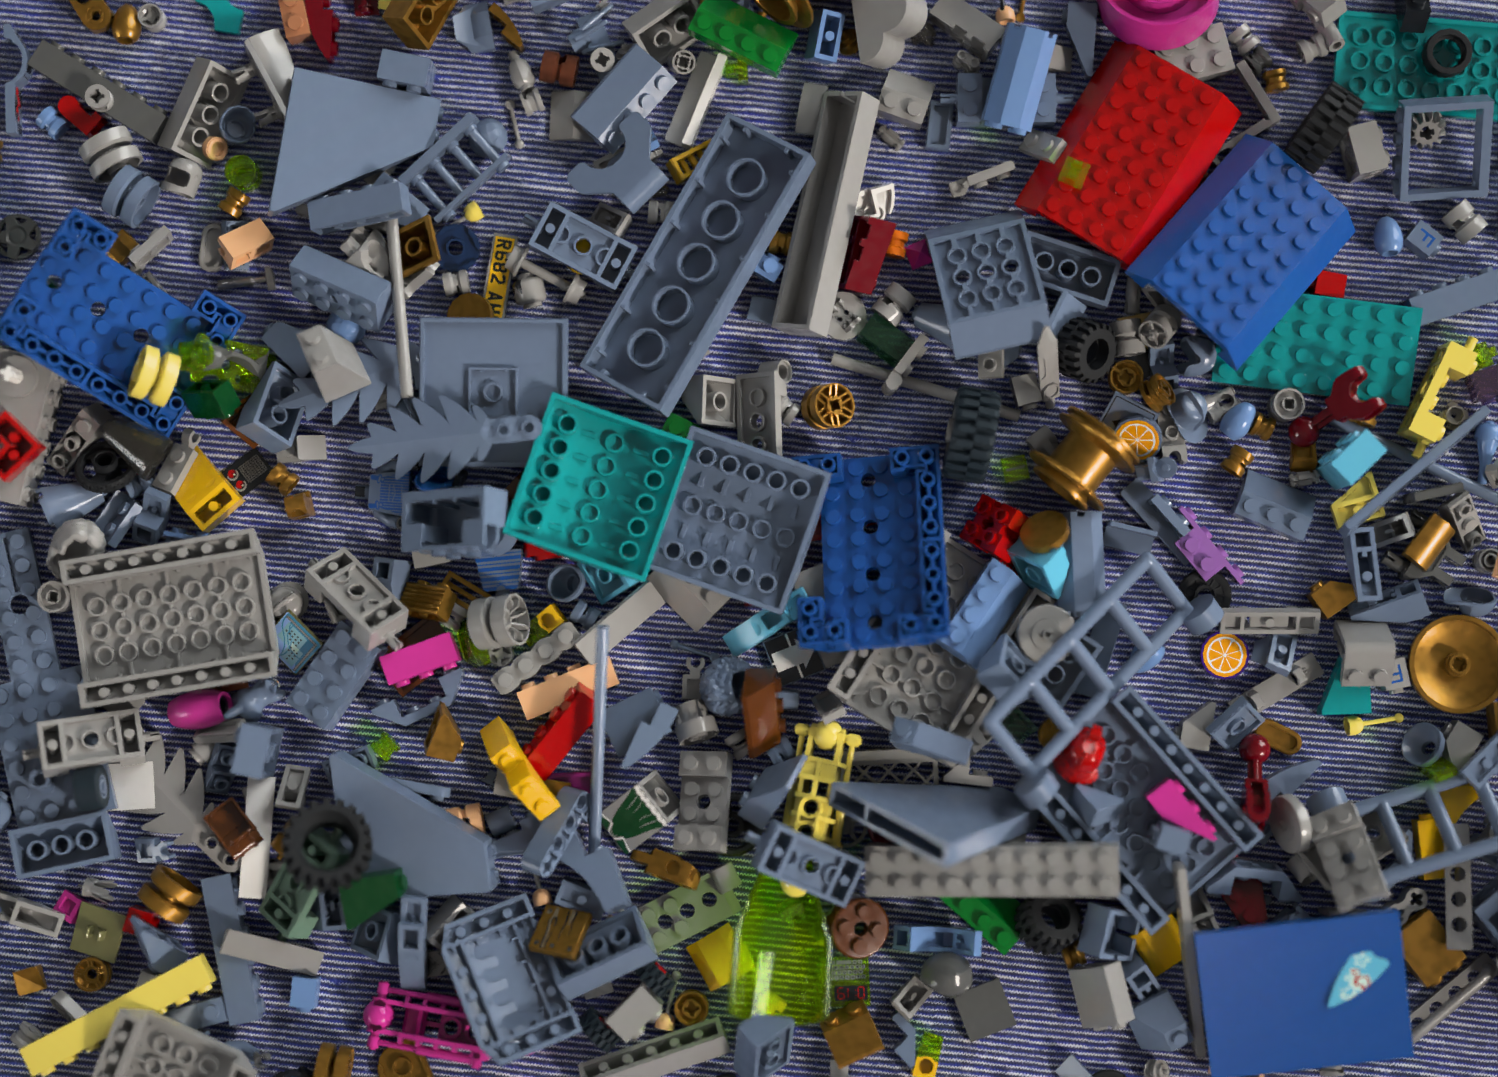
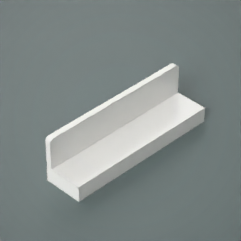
[665,51,728,150]

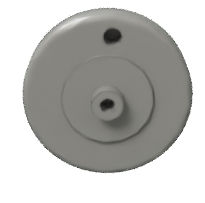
[1016,604,1075,663]
[1269,793,1312,854]

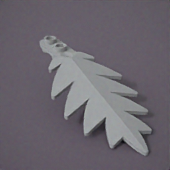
[108,734,242,872]

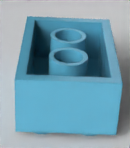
[1315,429,1387,490]

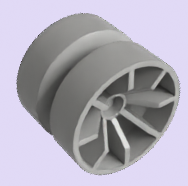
[467,593,530,650]

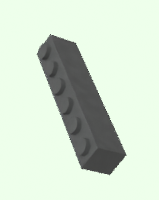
[27,39,169,145]

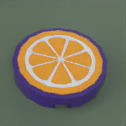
[1199,631,1249,680]

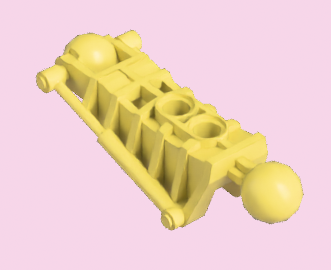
[780,721,862,897]

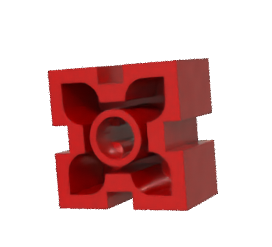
[959,494,1029,564]

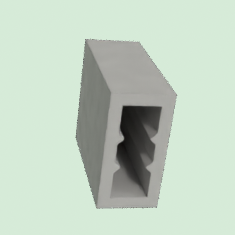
[1068,961,1135,1031]

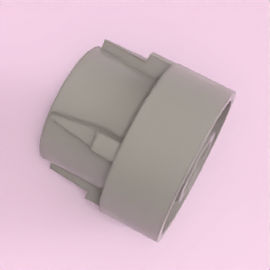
[675,699,719,746]

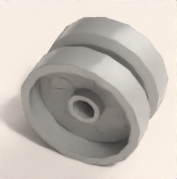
[78,126,143,183]

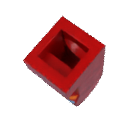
[58,95,108,138]

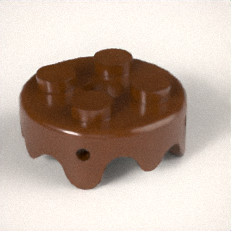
[824,893,889,959]

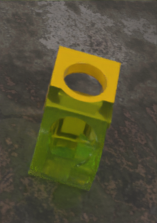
[526,603,568,647]
[910,1031,943,1077]

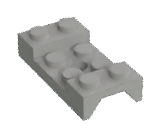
[673,751,733,853]
[1309,800,1391,915]

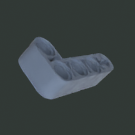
[521,786,590,877]

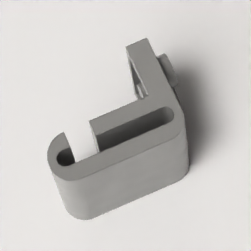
[1333,620,1396,686]

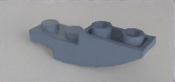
[398,895,429,991]

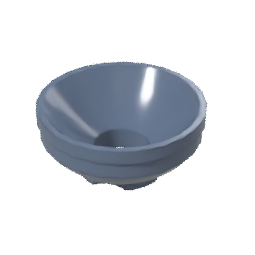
[1401,722,1445,767]

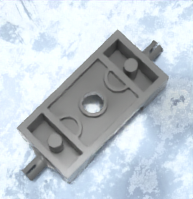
[304,547,409,652]
[22,708,161,778]

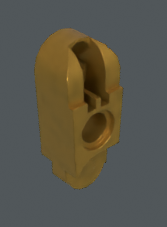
[69,0,114,34]
[629,848,700,891]

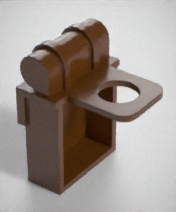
[203,797,264,861]

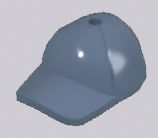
[1443,587,1497,617]

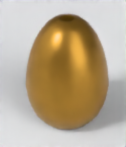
[112,4,142,45]

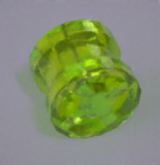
[370,731,401,762]

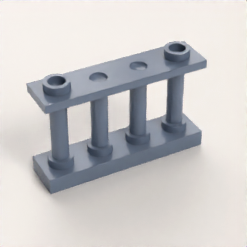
[398,112,513,223]

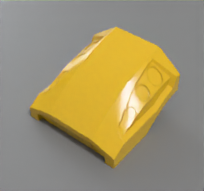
[1128,912,1182,977]
[686,922,753,992]

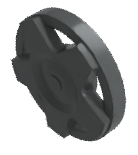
[0,214,41,260]

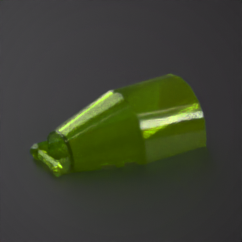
[727,859,833,1026]

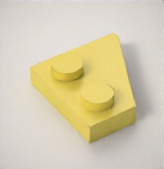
[1330,471,1386,530]

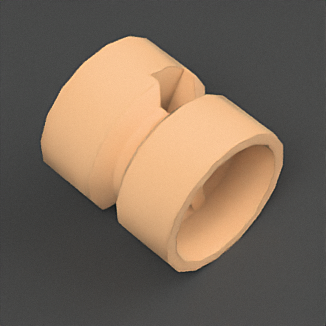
[445,802,486,833]

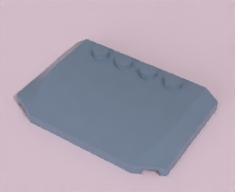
[441,892,583,1067]

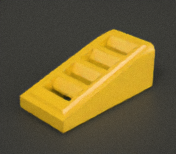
[666,139,711,185]

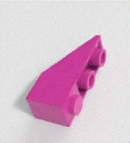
[1144,777,1217,841]

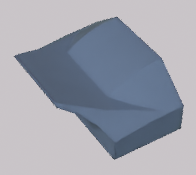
[452,1,496,55]
[1250,634,1298,677]

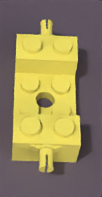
[1396,336,1478,459]

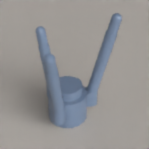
[567,4,625,55]

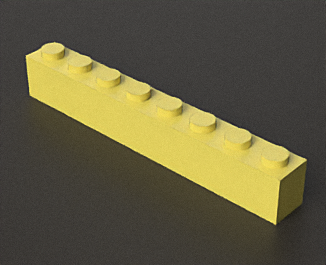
[19,953,217,1077]

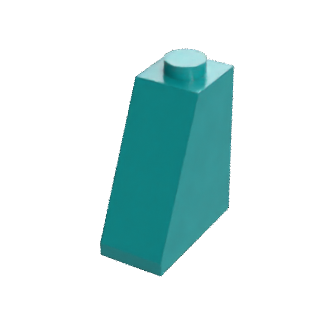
[1316,655,1372,715]

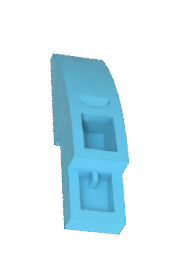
[722,587,809,657]

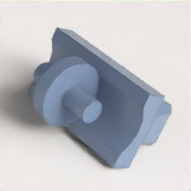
[1135,457,1177,483]

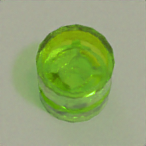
[224,155,263,192]

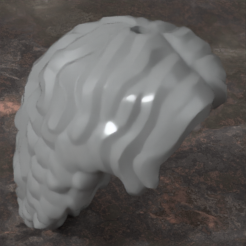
[45,518,107,581]

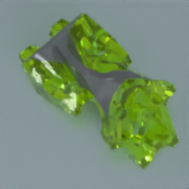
[178,333,276,394]

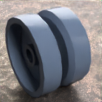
[101,164,161,229]

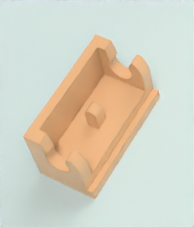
[218,218,275,270]

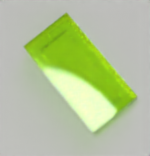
[1417,756,1458,783]

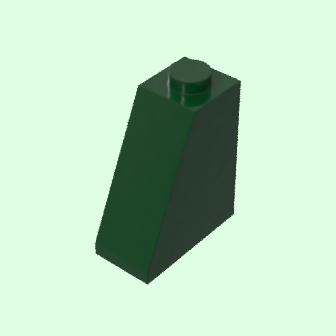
[339,868,408,930]

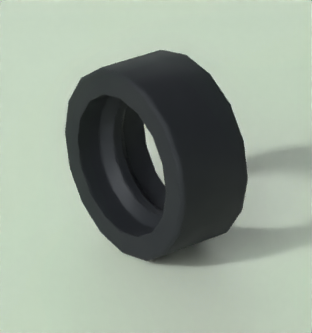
[1422,28,1473,78]

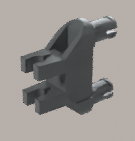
[1380,508,1467,587]

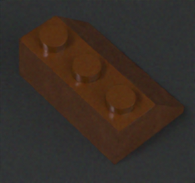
[741,668,786,759]

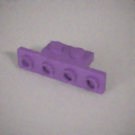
[1174,505,1244,585]

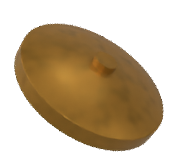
[1407,615,1498,714]

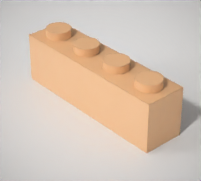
[517,656,620,720]

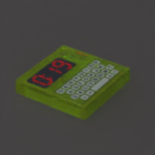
[819,956,871,1008]

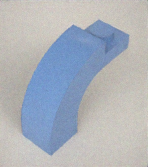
[893,924,982,957]

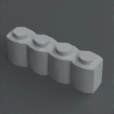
[491,622,582,695]

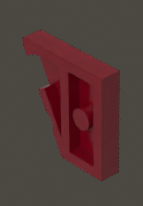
[1221,878,1268,926]

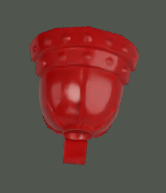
[1053,724,1106,786]

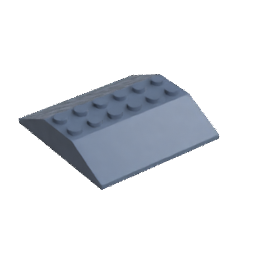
[650,425,832,615]

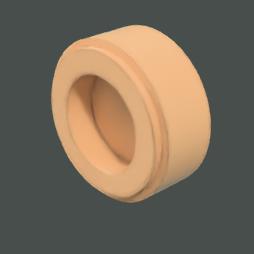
[202,136,228,161]

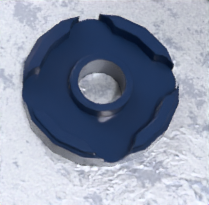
[435,223,480,272]

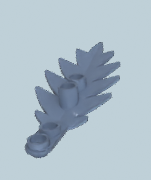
[278,338,419,426]
[348,395,542,483]

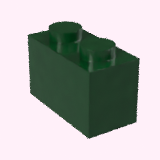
[181,379,242,420]

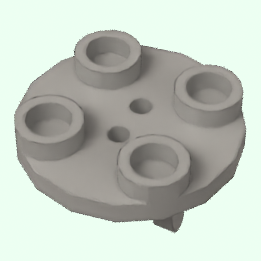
[828,291,867,341]

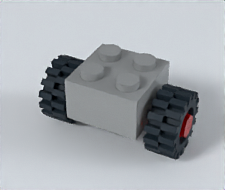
[578,960,676,1053]

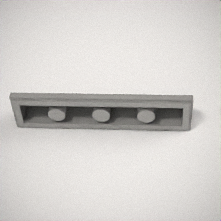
[573,579,665,665]
[219,928,324,976]

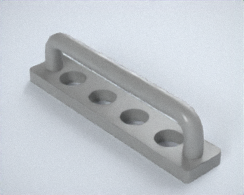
[1444,824,1473,950]
[1410,952,1498,1045]

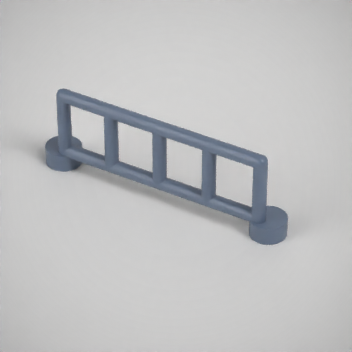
[982,552,1224,809]

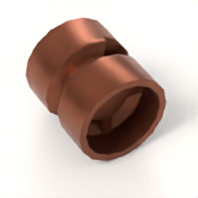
[539,50,580,88]

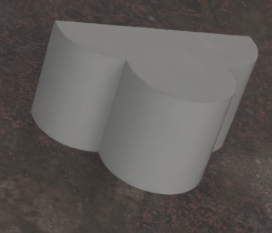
[851,0,928,70]

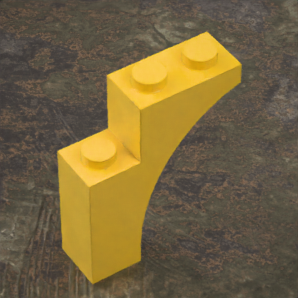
[480,716,560,821]
[1411,783,1479,880]

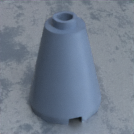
[911,303,953,349]
[35,482,108,534]

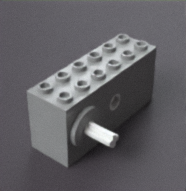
[0,348,68,508]

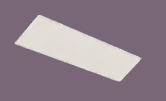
[238,777,276,899]

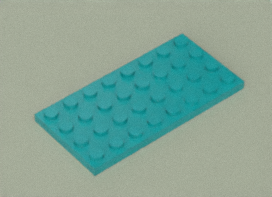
[1332,11,1498,122]
[1211,294,1423,406]

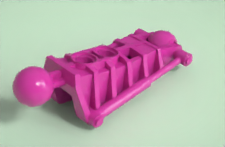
[363,980,534,1069]

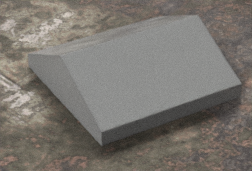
[549,90,595,142]

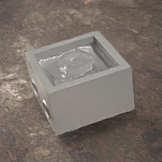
[1338,120,1390,184]

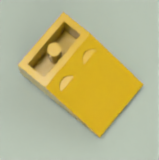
[174,446,245,533]

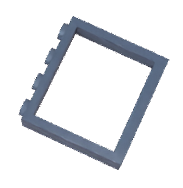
[1391,94,1494,202]

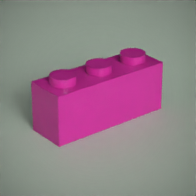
[379,632,462,688]

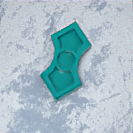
[195,0,245,36]

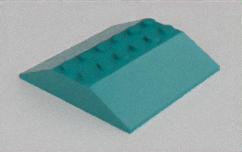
[502,392,694,583]

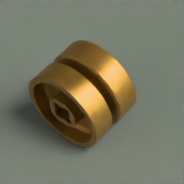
[801,383,855,430]
[314,1042,355,1077]

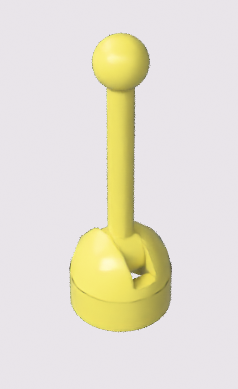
[1343,713,1404,736]

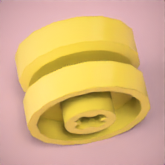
[128,344,181,407]

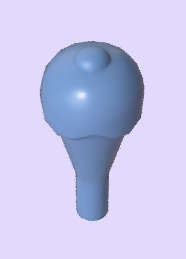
[1474,420,1498,484]

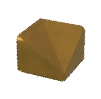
[13,964,47,996]

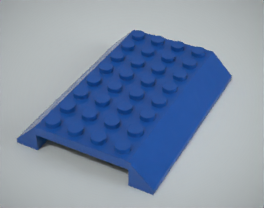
[1125,134,1356,371]

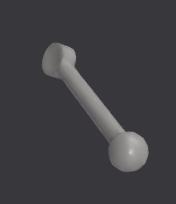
[505,100,524,149]

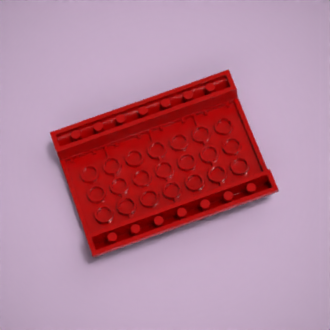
[1014,41,1242,270]

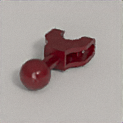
[1288,366,1387,447]
[1238,733,1271,832]

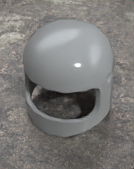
[160,157,203,199]

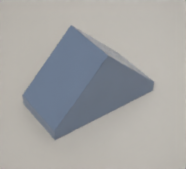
[1068,783,1124,828]

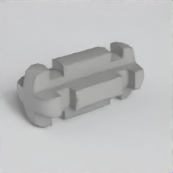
[876,124,905,151]
[1289,470,1320,488]

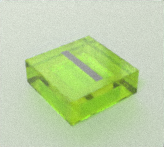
[1000,454,1030,483]

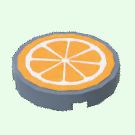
[1114,414,1163,462]

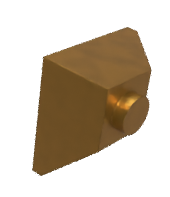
[399,215,441,279]

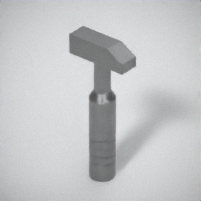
[217,266,277,291]

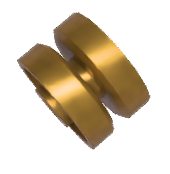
[137,864,203,925]

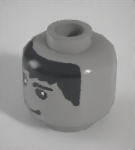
[512,272,547,309]

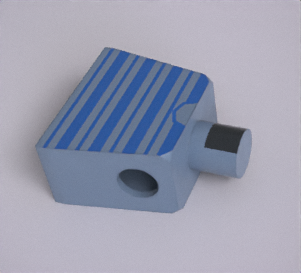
[475,549,523,597]

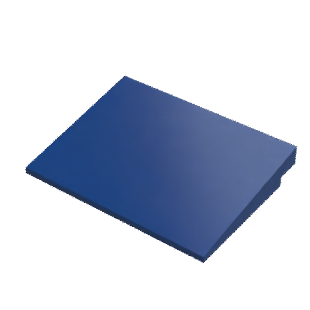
[1193,908,1414,1077]

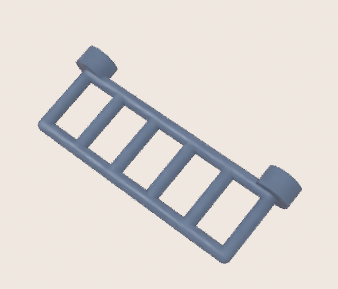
[1306,771,1498,885]

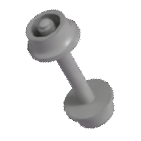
[504,245,587,305]

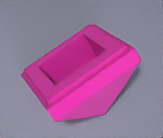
[904,239,932,270]

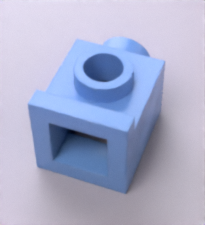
[752,253,784,285]

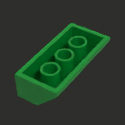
[688,0,798,78]
[939,897,1020,956]

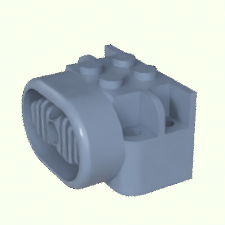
[401,485,517,560]

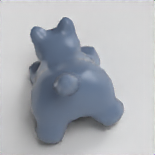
[223,677,286,723]

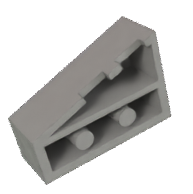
[927,0,1006,63]

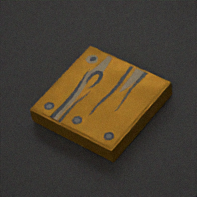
[528,904,593,961]

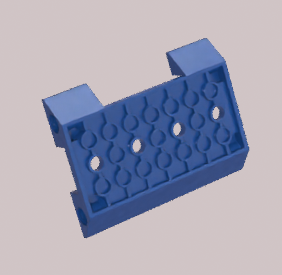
[0,207,247,440]
[791,444,950,652]

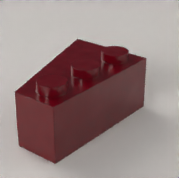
[838,215,897,295]

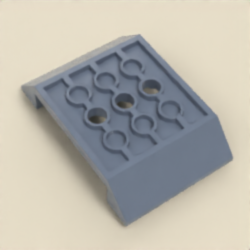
[924,210,1052,360]

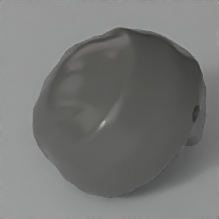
[920,951,973,998]

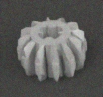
[1410,111,1446,150]

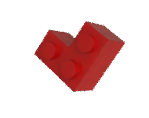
[0,411,46,483]

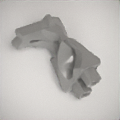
[339,227,440,300]

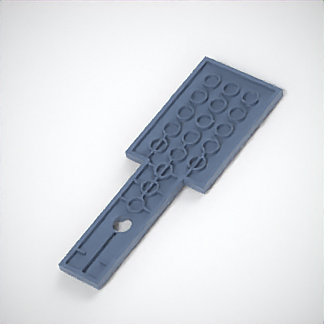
[0,527,118,829]

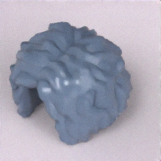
[699,655,751,717]

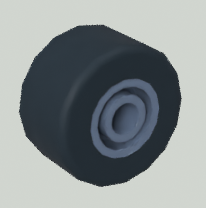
[72,765,110,811]

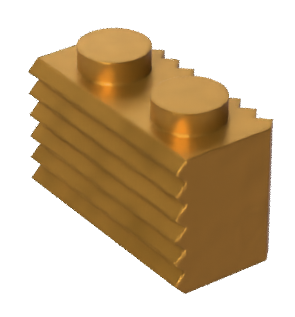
[400,580,458,623]

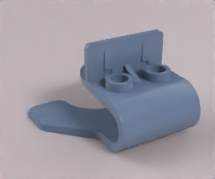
[567,112,669,214]

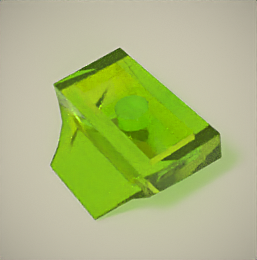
[457,619,491,668]

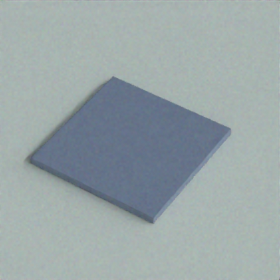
[419,317,569,467]

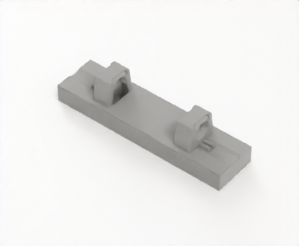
[1218,606,1321,634]
[1226,652,1324,713]

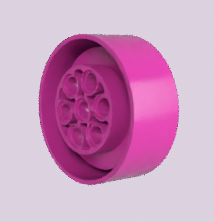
[1097,0,1220,51]

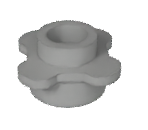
[1439,401,1469,430]

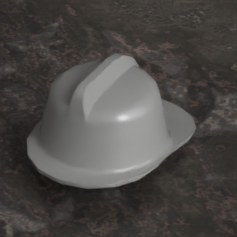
[270,582,309,624]

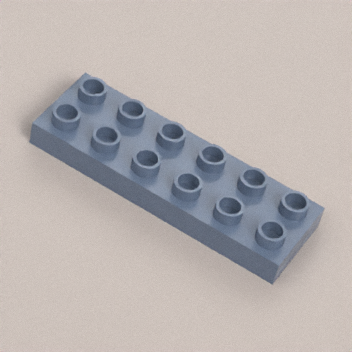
[579,112,817,418]

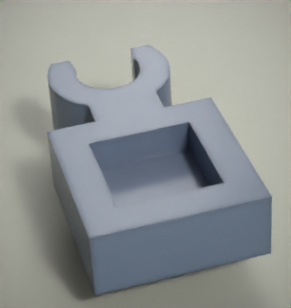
[134,836,176,863]

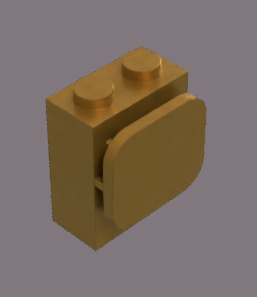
[1401,908,1466,988]

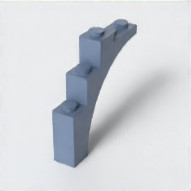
[492,812,633,915]

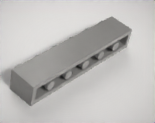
[577,1016,731,1077]

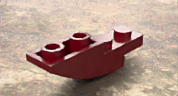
[305,0,340,64]

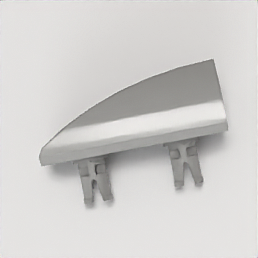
[230,28,294,128]

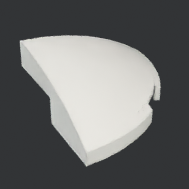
[855,183,895,220]

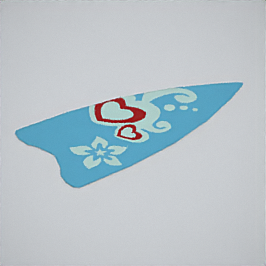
[1328,951,1390,1008]

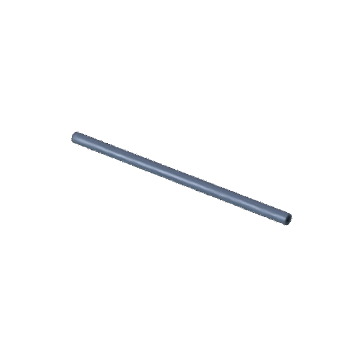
[1323,409,1498,506]
[587,625,609,887]

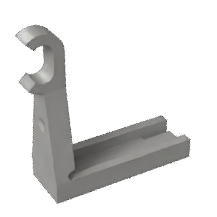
[1213,60,1282,167]

